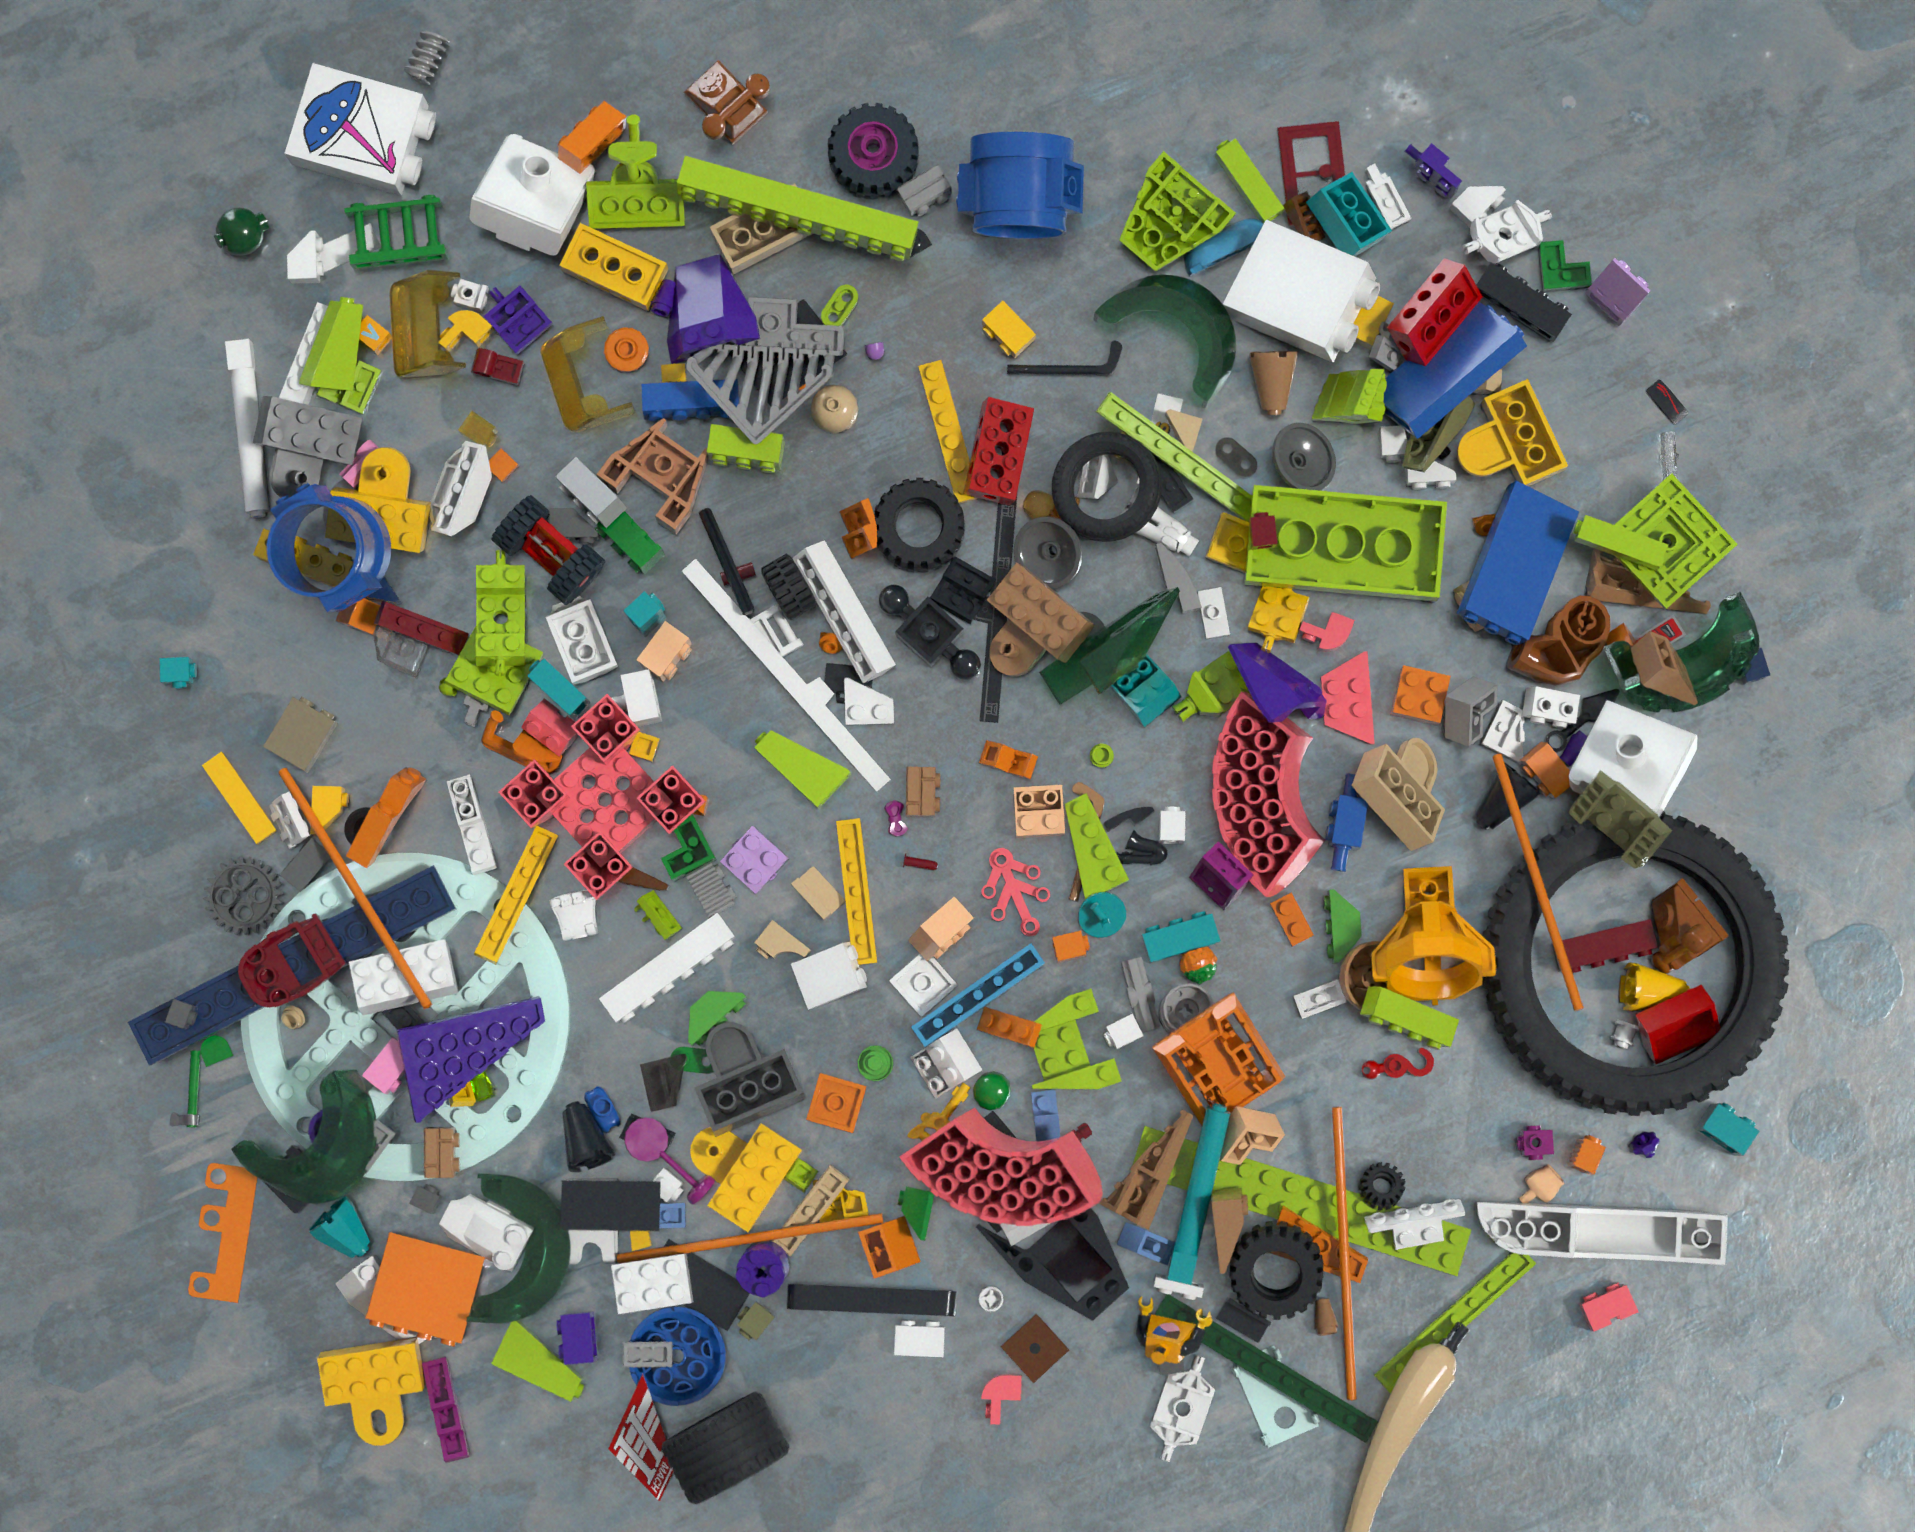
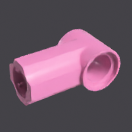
[339,440,379,489]

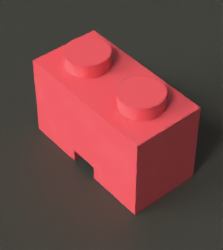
[521,698,578,756]
[1579,1282,1639,1332]

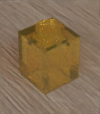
[458,411,498,447]

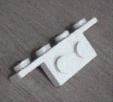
[1364,1199,1465,1250]

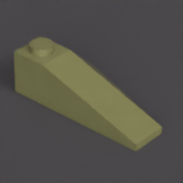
[1403,396,1475,473]

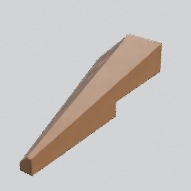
[1586,549,1711,614]
[1100,1110,1193,1230]

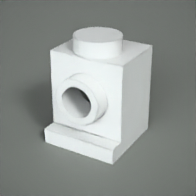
[451,279,490,313]

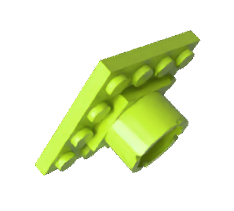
[1615,473,1738,610]

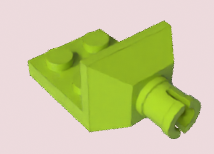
[1172,651,1250,722]

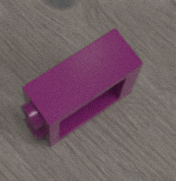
[1189,841,1253,910]

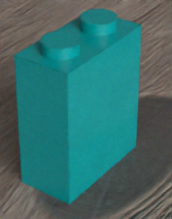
[527,658,590,720]

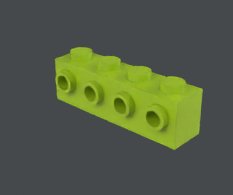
[1360,986,1459,1050]

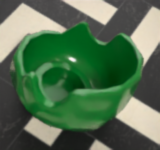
[973,1071,1011,1110]

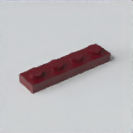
[374,601,469,655]

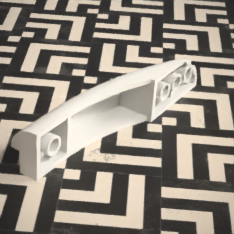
[1477,1202,1728,1265]

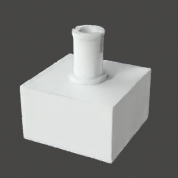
[612,669,662,727]

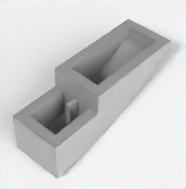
[1155,543,1202,615]

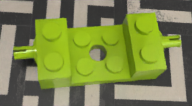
[476,550,525,676]

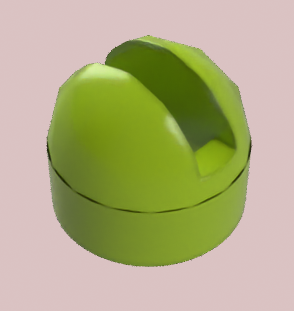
[439,677,457,696]

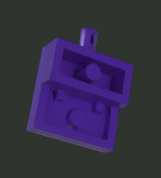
[1405,143,1462,199]
[484,285,553,355]

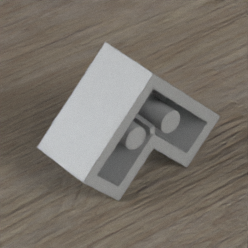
[1444,676,1498,747]

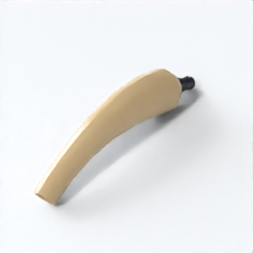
[1345,1322,1469,1532]

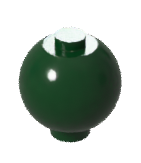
[214,208,269,256]

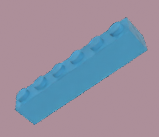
[911,943,1045,1047]

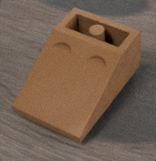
[1630,631,1698,705]

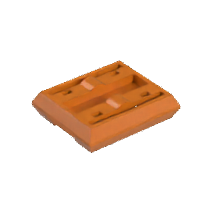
[1152,992,1286,1126]

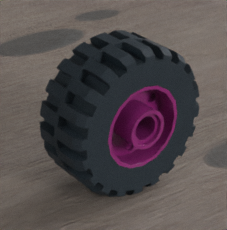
[827,103,919,199]

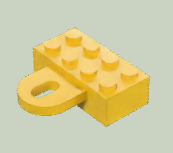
[317,1337,426,1446]

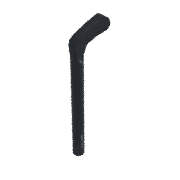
[1007,340,1122,376]

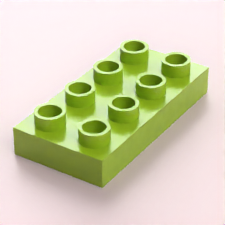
[1244,485,1447,601]

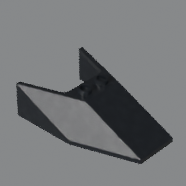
[976,1207,1129,1321]

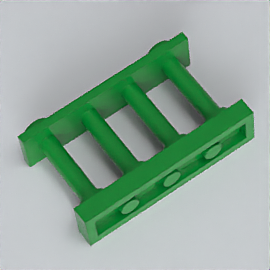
[344,195,448,269]

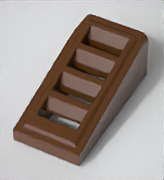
[1283,191,1325,241]
[618,867,670,891]

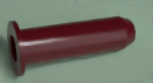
[903,853,938,870]

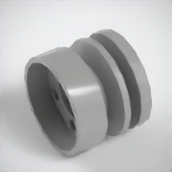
[1158,983,1213,1034]

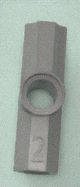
[1121,957,1160,1032]

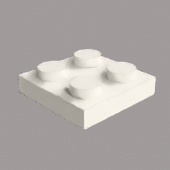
[889,954,958,1018]

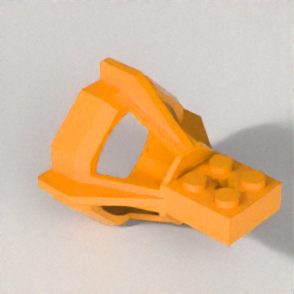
[1371,866,1496,1006]

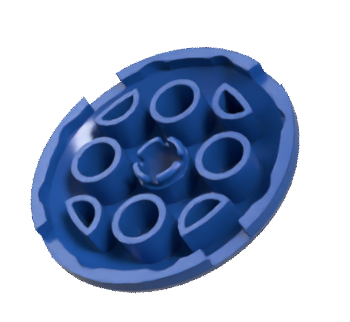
[629,1307,726,1406]

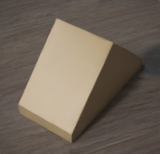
[1165,409,1203,452]

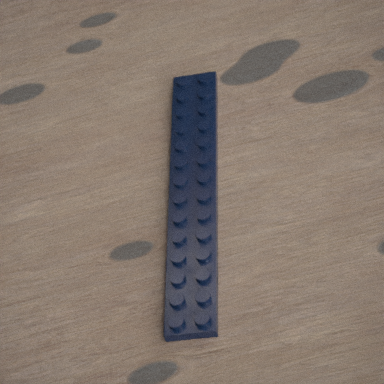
[128,865,456,1066]

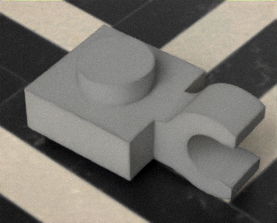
[463,694,489,727]

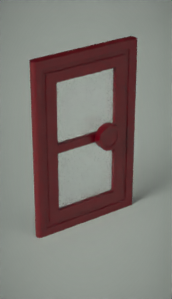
[1277,121,1345,226]

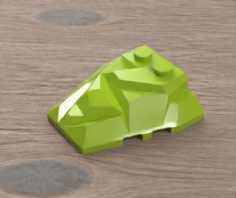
[1119,151,1236,271]

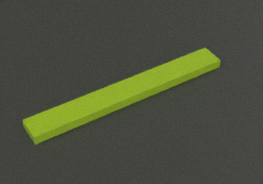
[1095,392,1252,522]
[1374,1252,1536,1394]

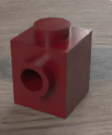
[1249,512,1278,550]

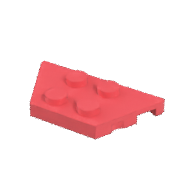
[1320,651,1375,745]

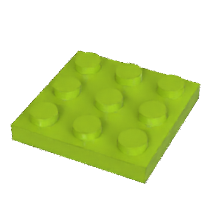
[445,626,543,716]

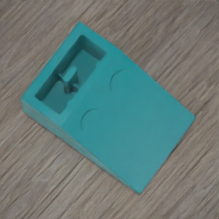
[1095,638,1182,727]

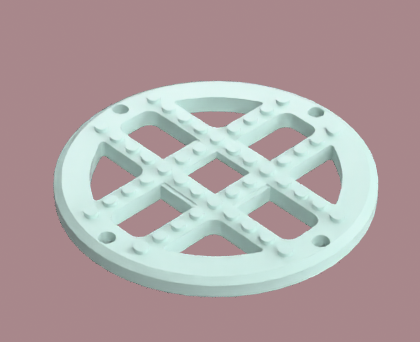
[241,853,570,1181]

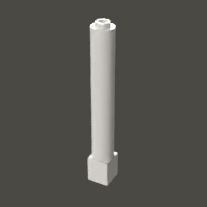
[225,339,270,518]

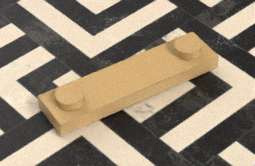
[772,1164,850,1256]

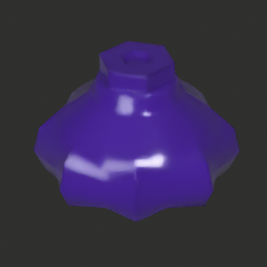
[1630,1131,1660,1158]

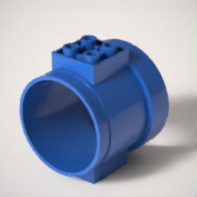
[956,132,1084,239]
[267,483,391,612]

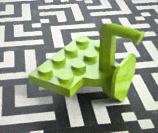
[586,114,685,229]

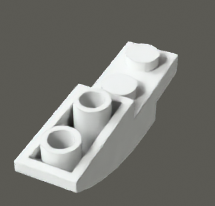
[446,774,497,875]

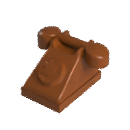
[684,60,770,145]
[1652,878,1729,974]

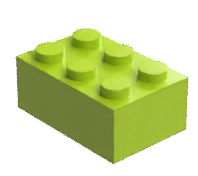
[707,424,785,473]

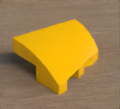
[813,1180,869,1223]

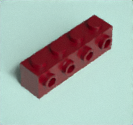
[1555,919,1658,973]

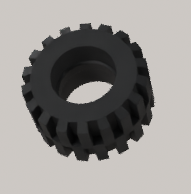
[761,553,816,620]

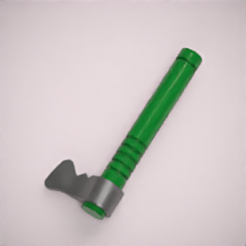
[170,1050,200,1128]

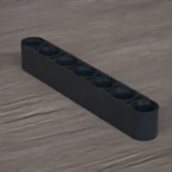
[787,1284,956,1316]

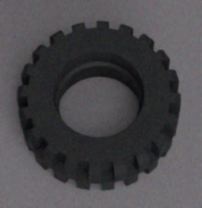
[874,477,965,573]
[1230,1221,1323,1320]

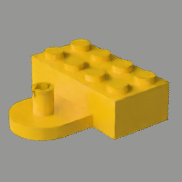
[1457,379,1568,486]
[325,447,431,553]
[690,1123,803,1232]

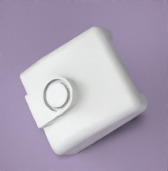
[469,134,595,255]
[1569,700,1697,817]

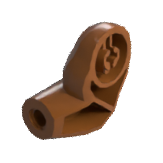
[1507,595,1610,686]

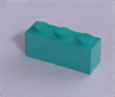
[623,591,666,638]
[1141,911,1220,963]

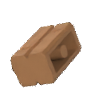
[906,767,940,817]
[424,1127,460,1178]

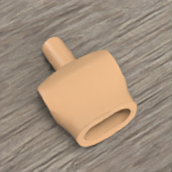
[1519,1164,1565,1203]

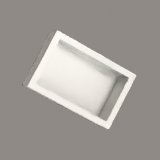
[611,1254,693,1314]

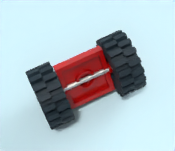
[491,495,605,605]

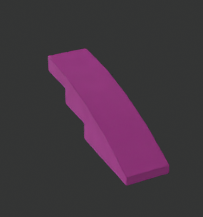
[422,1357,470,1463]

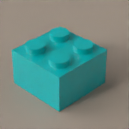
[1694,1102,1760,1156]

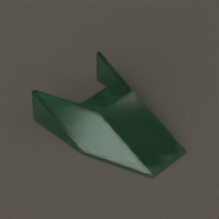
[1039,587,1180,705]

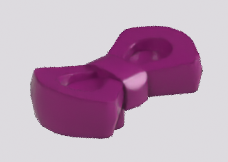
[884,800,908,837]

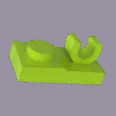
[634,890,682,940]

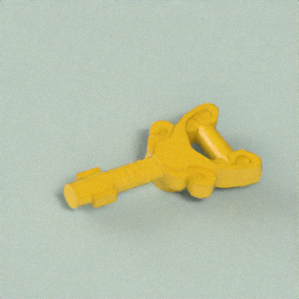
[907,1083,970,1141]

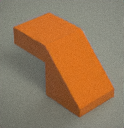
[979,740,1038,779]

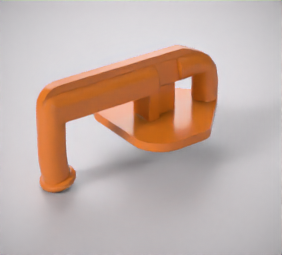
[481,710,562,773]

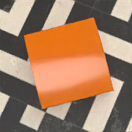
[839,498,877,559]

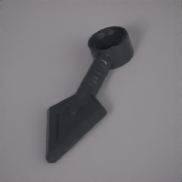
[1544,689,1620,753]

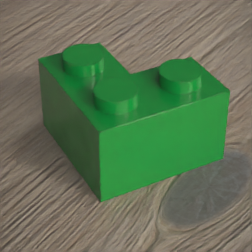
[661,815,717,882]

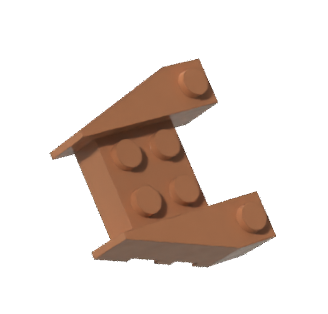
[597,418,709,535]

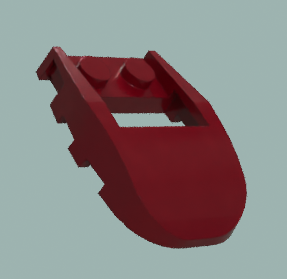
[238,913,347,1008]

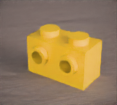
[982,300,1036,358]

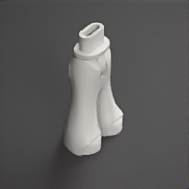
[1121,487,1199,556]

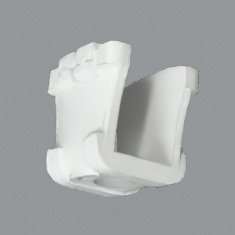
[549,890,598,941]

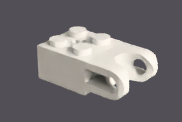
[565,1179,618,1265]

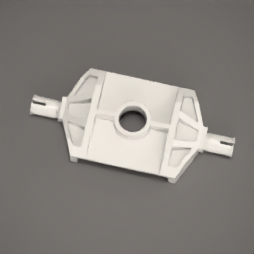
[1462,200,1552,264]
[1150,1355,1215,1462]

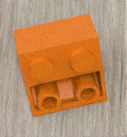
[858,1216,921,1279]

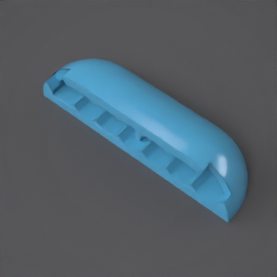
[1184,218,1264,277]

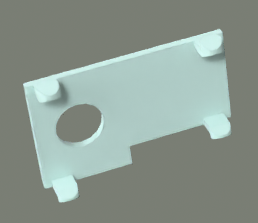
[1231,1346,1320,1448]

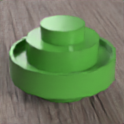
[858,1045,893,1081]

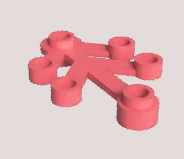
[981,848,1050,937]

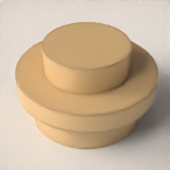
[281,1006,305,1029]

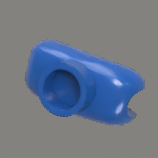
[584,1086,620,1133]

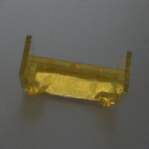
[389,270,466,377]
[541,316,636,432]

